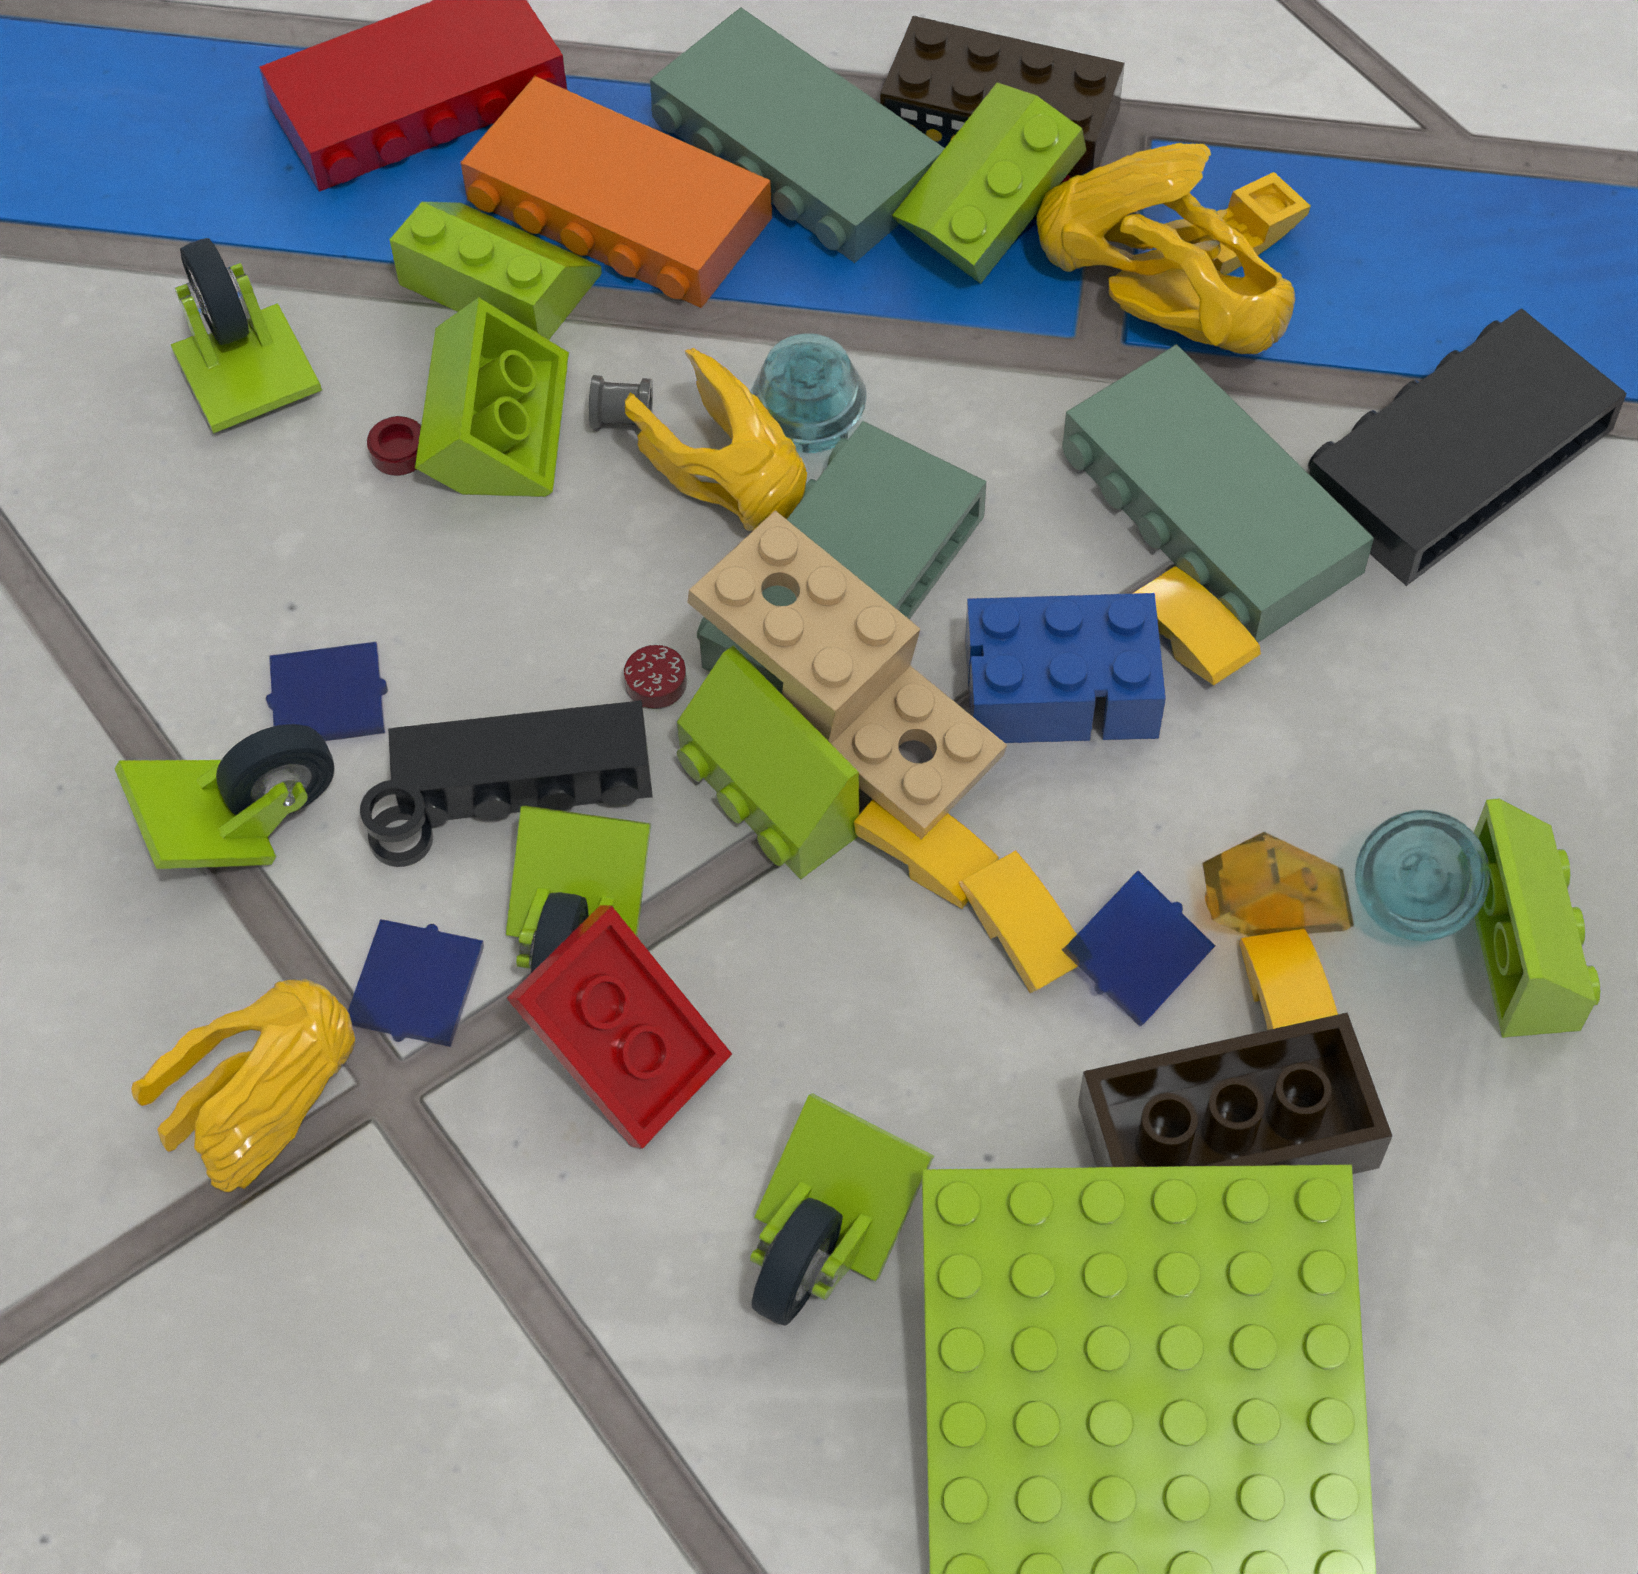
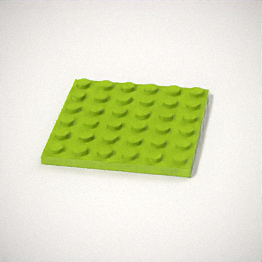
[922,1165,1376,1574]

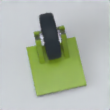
[170,238,322,433]
[114,724,335,869]
[506,806,651,973]
[750,1093,934,1326]

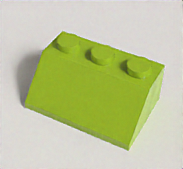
[892,82,1086,284]
[389,202,602,340]
[415,297,569,497]
[677,645,859,880]
[1462,798,1600,1038]

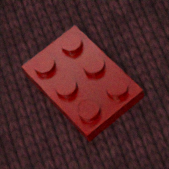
[506,905,732,1149]

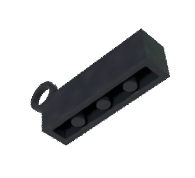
[360,700,653,867]

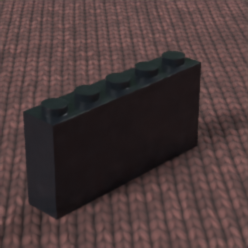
[1308,308,1627,586]

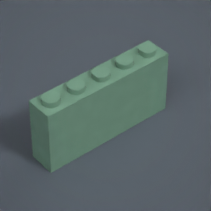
[650,7,945,263]
[1062,344,1374,643]
[697,421,987,694]

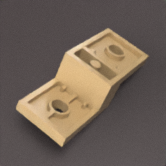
[687,510,1007,840]

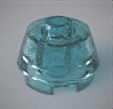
[750,334,867,453]
[1355,810,1490,941]

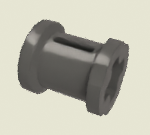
[589,375,653,431]

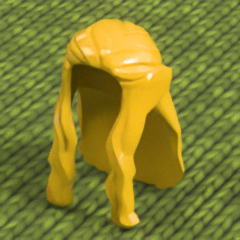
[1037,143,1227,275]
[1108,193,1295,354]
[625,348,807,531]
[131,979,355,1192]

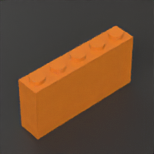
[460,76,772,308]

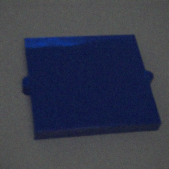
[266,641,388,741]
[1062,870,1216,1026]
[348,919,484,1047]

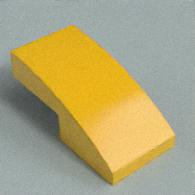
[1188,172,1311,275]
[1132,566,1261,685]
[854,799,999,909]
[959,850,1091,993]
[1239,929,1338,1030]

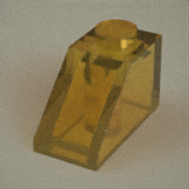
[1202,832,1354,937]

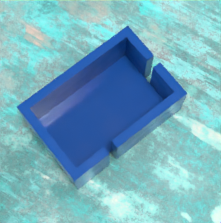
[965,593,1166,743]

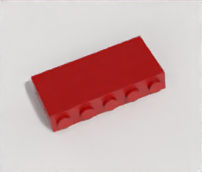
[259,0,567,192]

